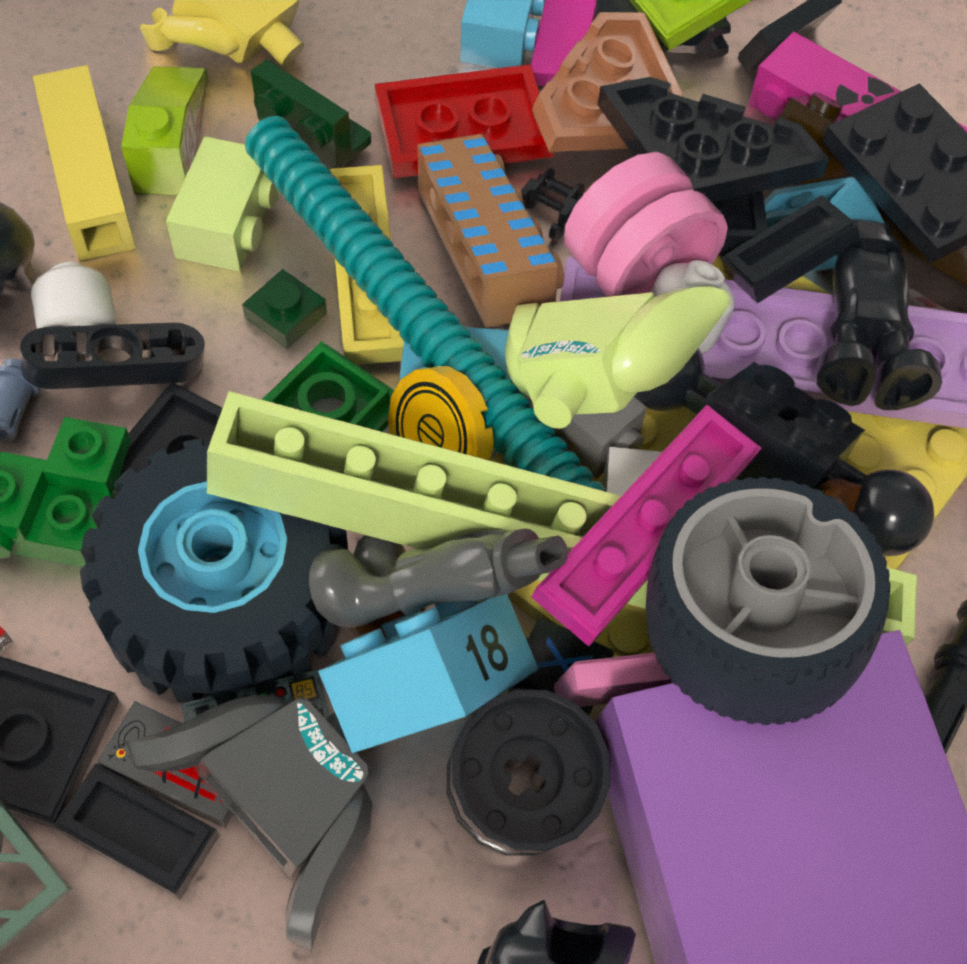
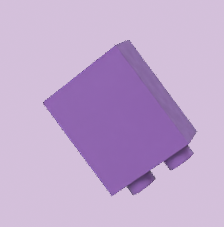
[595,630,967,964]

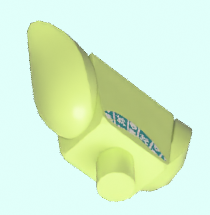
[505,286,730,429]

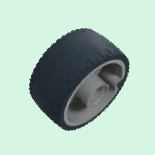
[646,477,891,725]

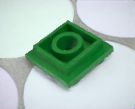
[262,341,394,432]

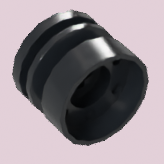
[446,689,610,856]

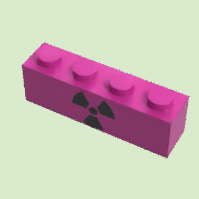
[748,31,967,132]

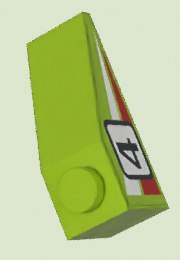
[121,66,207,195]

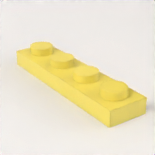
[329,165,404,365]

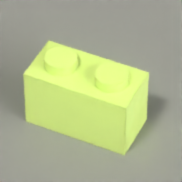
[166,136,279,272]

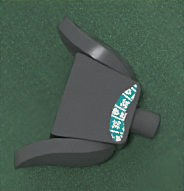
[126,695,373,952]

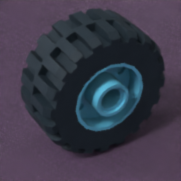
[80,438,348,707]

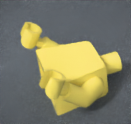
[139,0,304,67]

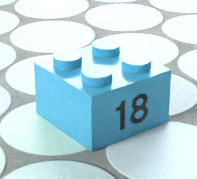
[318,594,539,753]

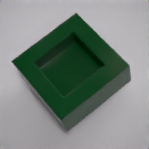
[242,269,327,349]

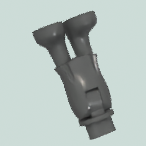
[309,528,568,628]

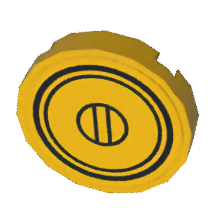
[388,366,494,461]

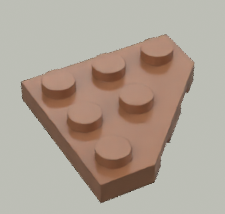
[532,12,684,152]

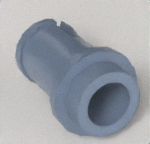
[0,358,41,442]

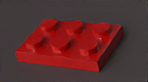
[374,64,554,179]

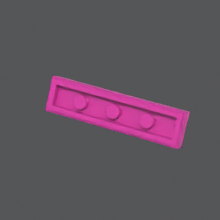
[531,405,762,646]

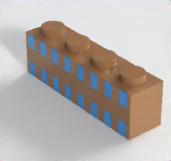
[417,134,564,328]

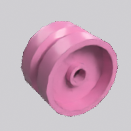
[564,152,728,297]

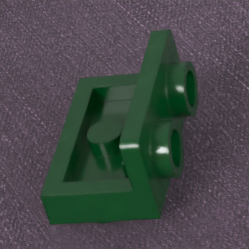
[250,59,372,168]

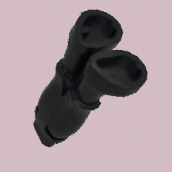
[816,220,942,410]

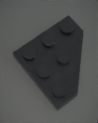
[597,77,830,202]

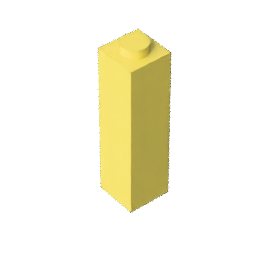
[32,65,136,262]

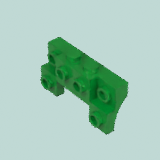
[0,417,131,567]

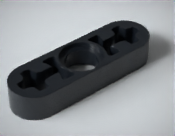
[20,322,205,390]

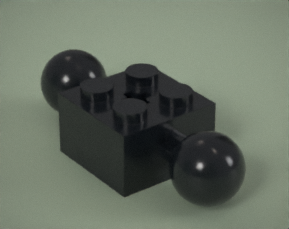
[634,348,934,556]

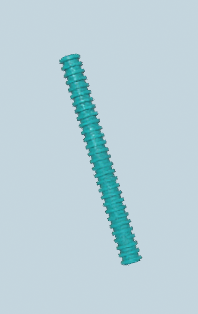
[245,116,606,492]

